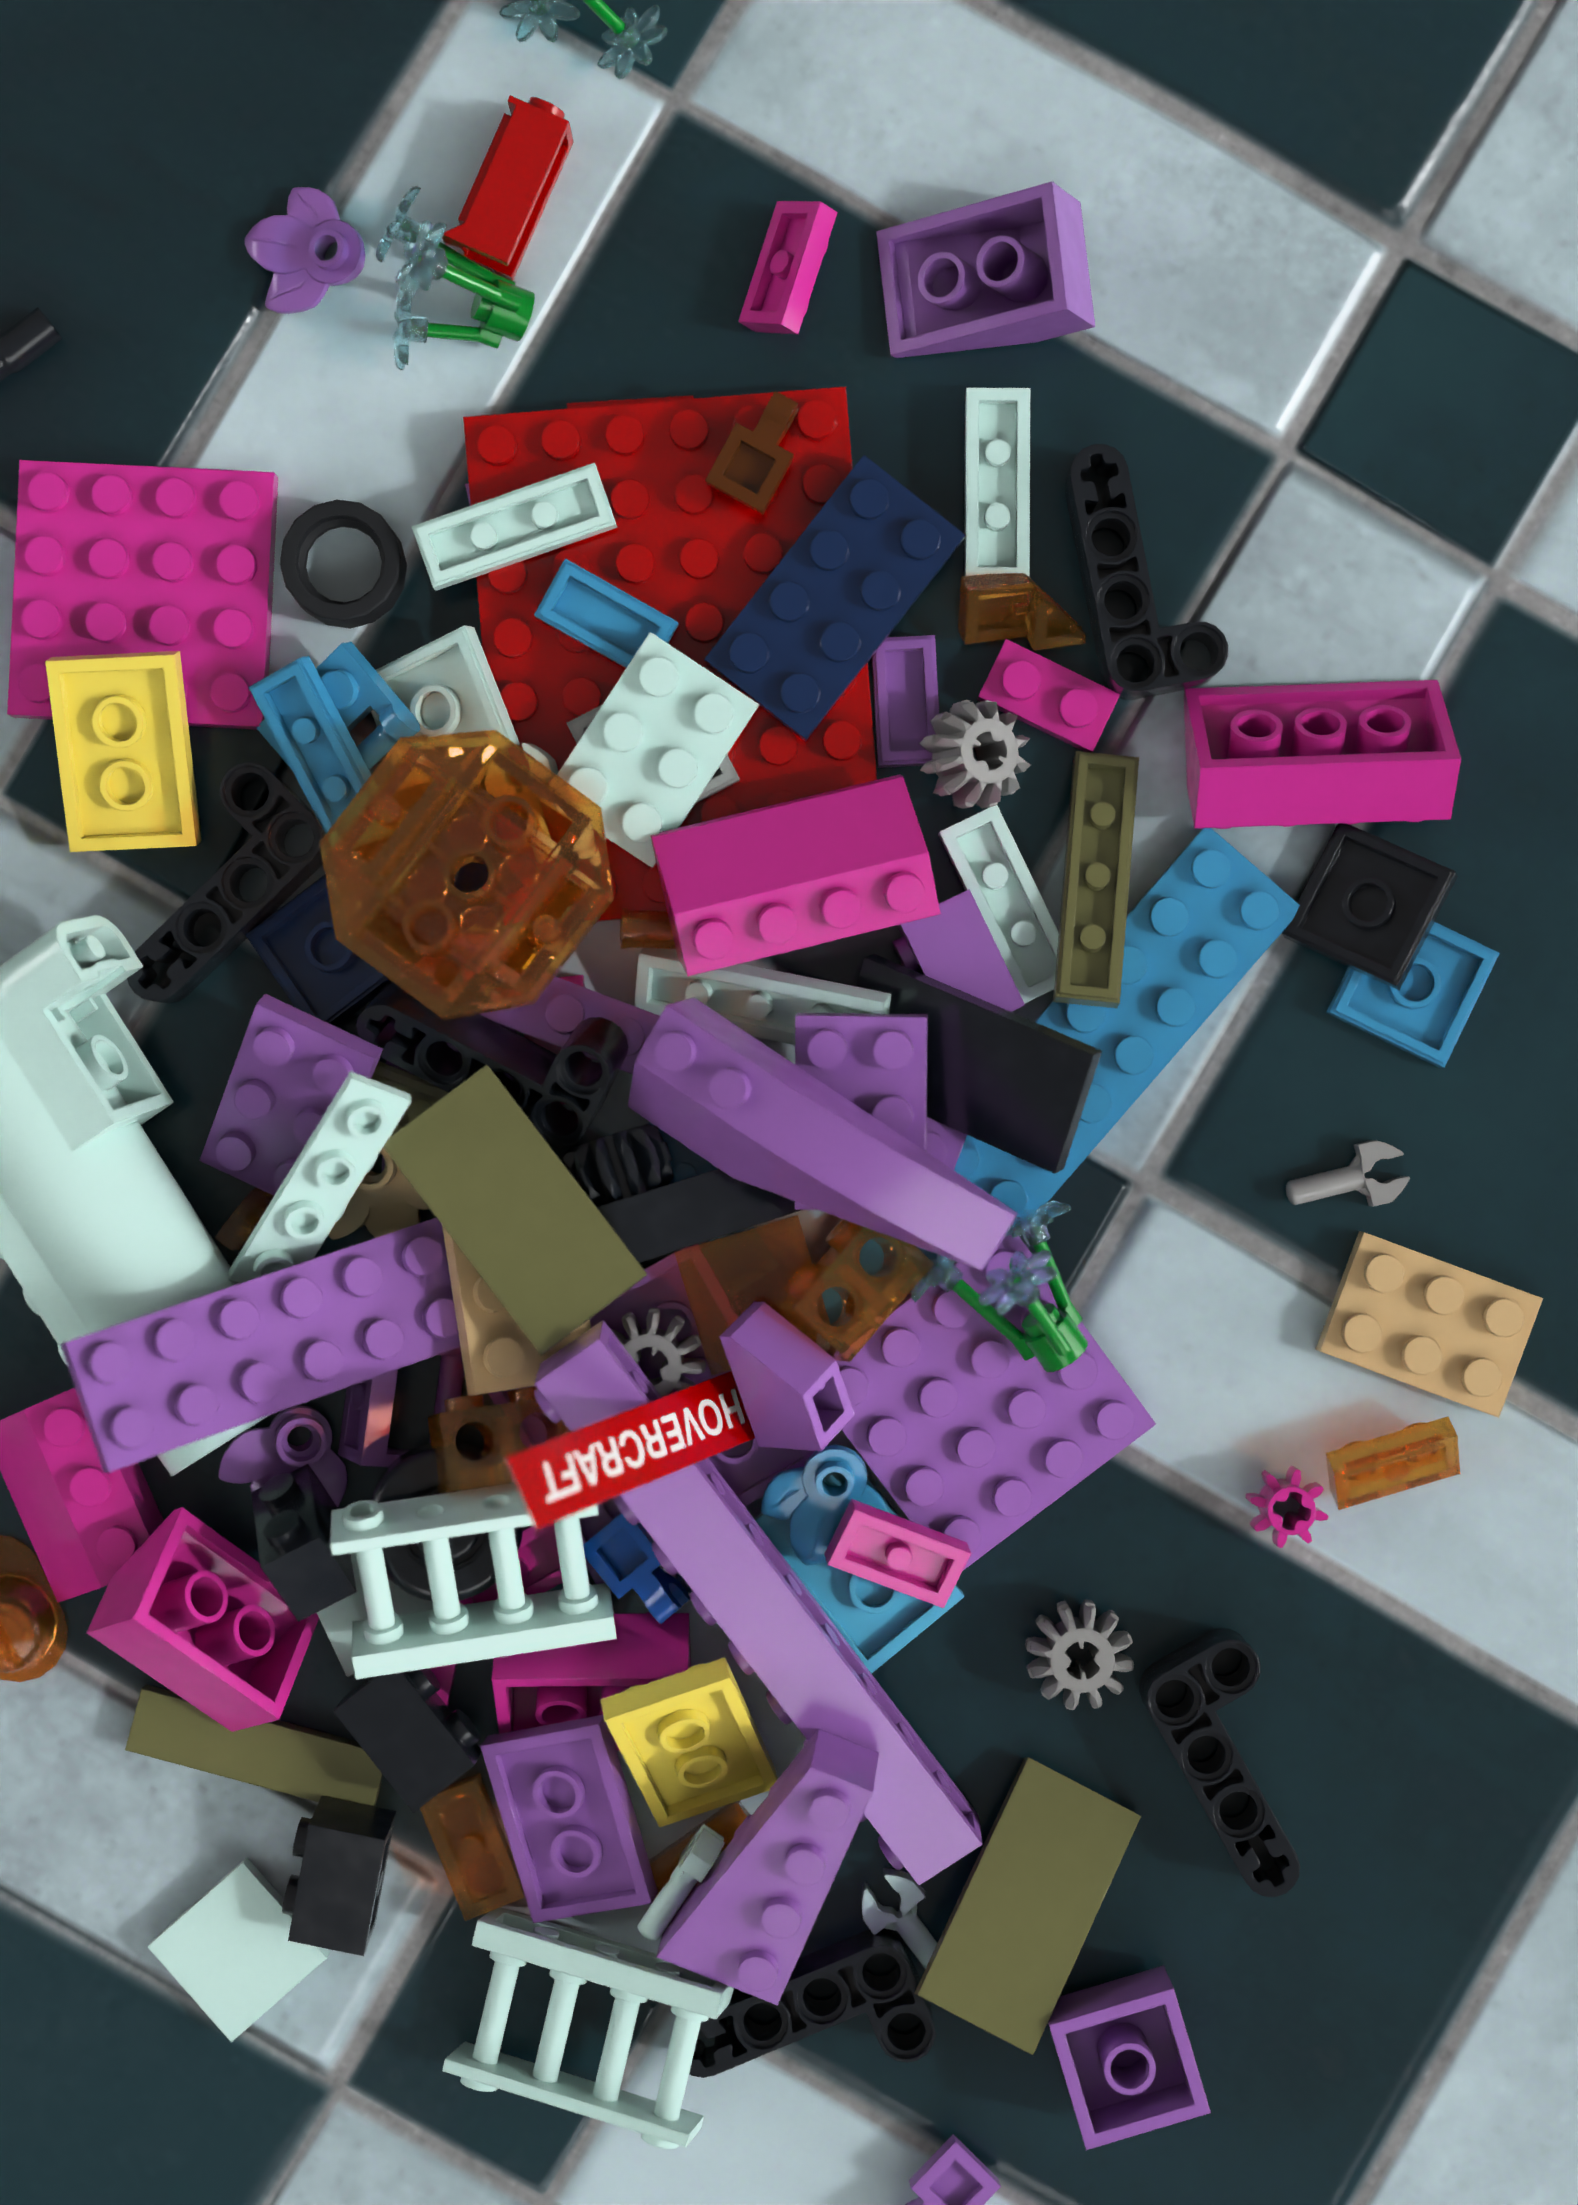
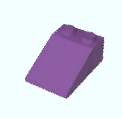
[876,181,1095,358]

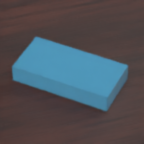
[534,558,679,668]

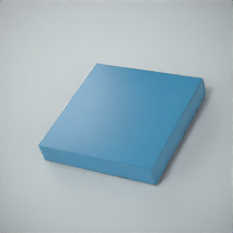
[1326,922,1500,1068]

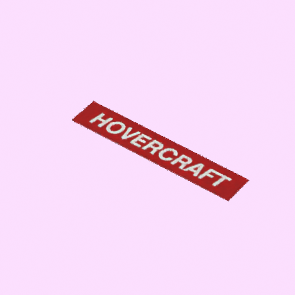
[505,1371,755,1530]

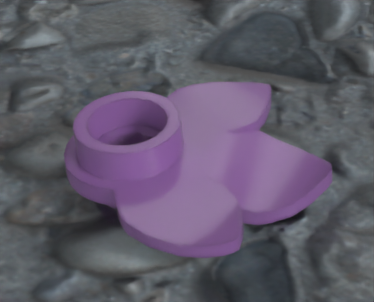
[244,187,365,314]
[218,1406,347,1507]

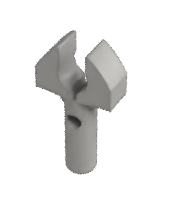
[1286,1140,1410,1207]

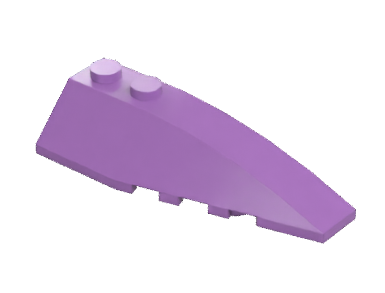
[628,997,1019,1270]

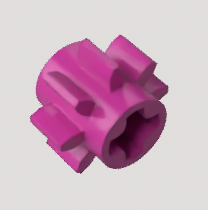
[1245,1466,1328,1548]

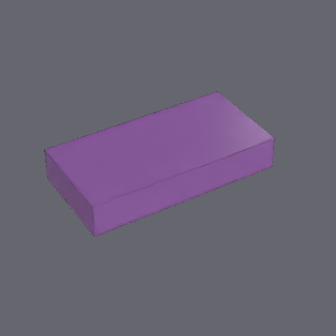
[872,635,939,768]

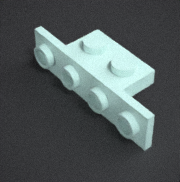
[228,1071,411,1283]

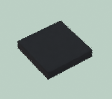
[1282,823,1458,990]

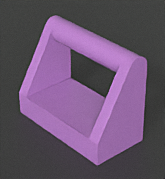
[338,1347,464,1467]

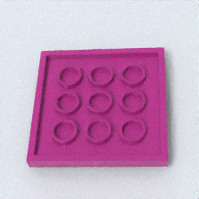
[7,460,278,730]

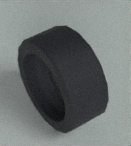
[280,499,407,629]

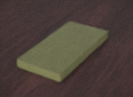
[383,1065,647,1356]
[914,1757,1141,2055]

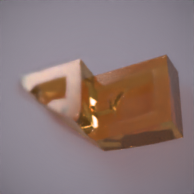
[958,573,1086,651]

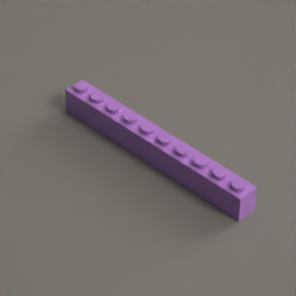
[534,1320,982,1886]

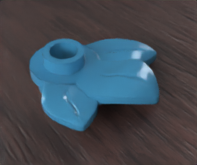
[761,1445,887,1565]

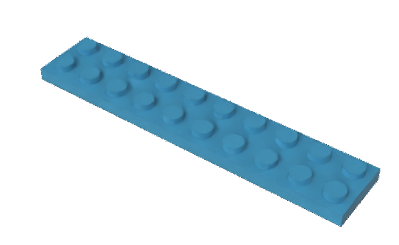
[789,828,1300,1346]

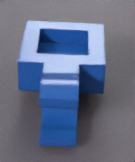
[583,1513,691,1624]

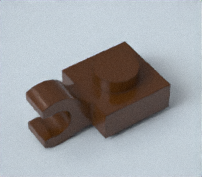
[705,391,799,515]

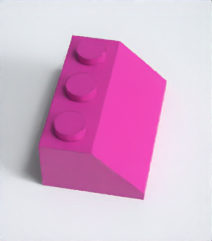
[0,1387,164,1603]
[87,1507,319,1732]
[492,1612,691,1751]

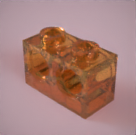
[778,1219,934,1362]
[428,1386,571,1494]

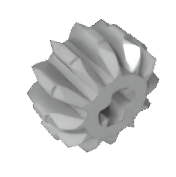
[919,700,1031,809]
[611,1307,706,1397]
[1025,1599,1134,1710]

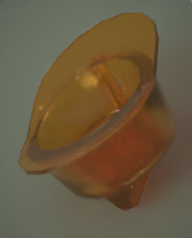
[0,1535,68,1682]

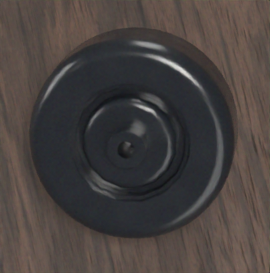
[371,1441,523,1601]

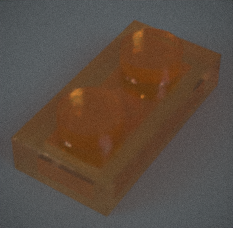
[1326,1416,1460,1510]
[420,1773,525,1921]

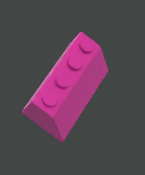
[1184,680,1461,829]
[651,774,941,976]

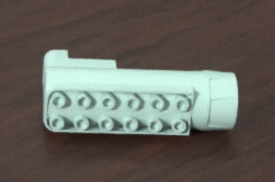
[0,915,269,1477]

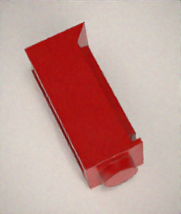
[441,95,574,281]

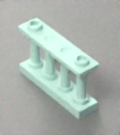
[330,1482,617,1679]
[442,1906,734,2149]

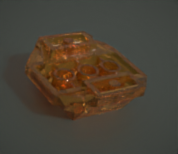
[319,730,614,1021]

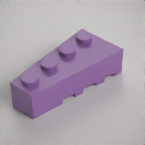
[656,1729,879,2005]

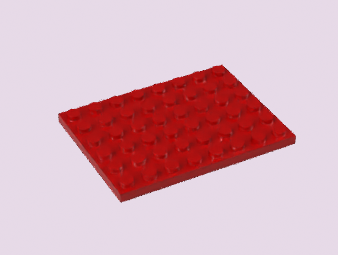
[463,386,877,929]

